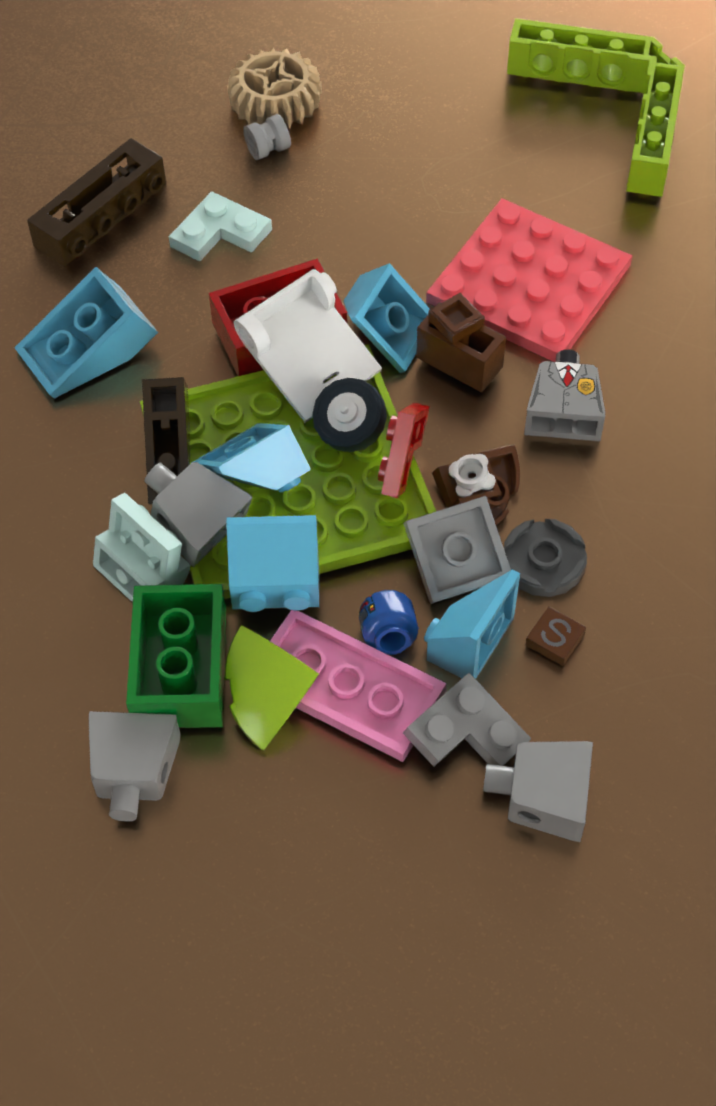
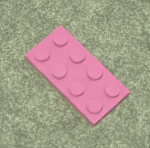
[270,610,446,762]

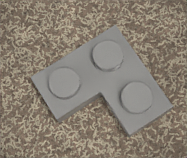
[403,673,531,767]

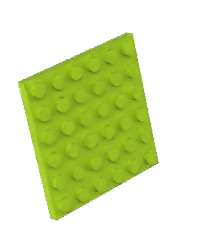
[140,344,436,599]

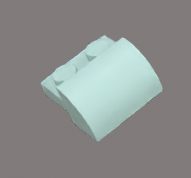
[93,492,191,602]

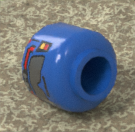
[358,590,419,655]

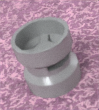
[243,114,291,160]

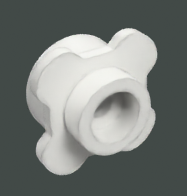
[449,454,496,498]

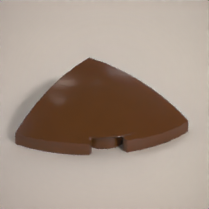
[432,444,520,526]

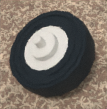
[312,378,387,452]

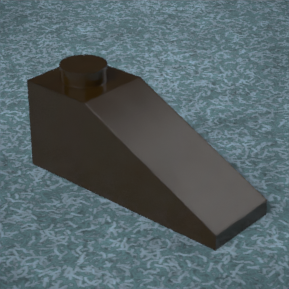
[142,377,190,505]

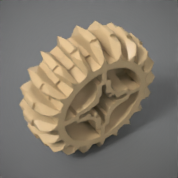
[227,47,322,129]

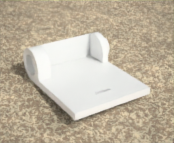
[234,269,382,423]

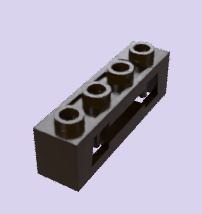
[27,138,166,267]

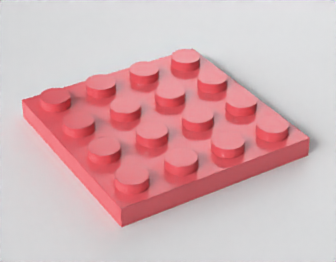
[426,198,633,362]

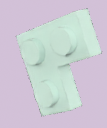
[169,191,272,261]

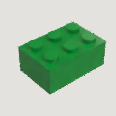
[126,584,226,728]

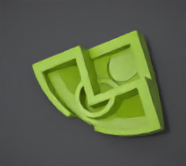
[224,625,319,751]

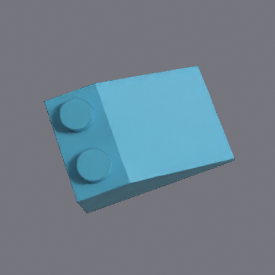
[14,267,158,399]

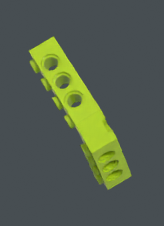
[507,18,685,197]

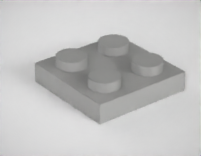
[403,496,511,604]

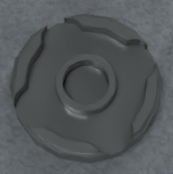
[504,518,587,597]

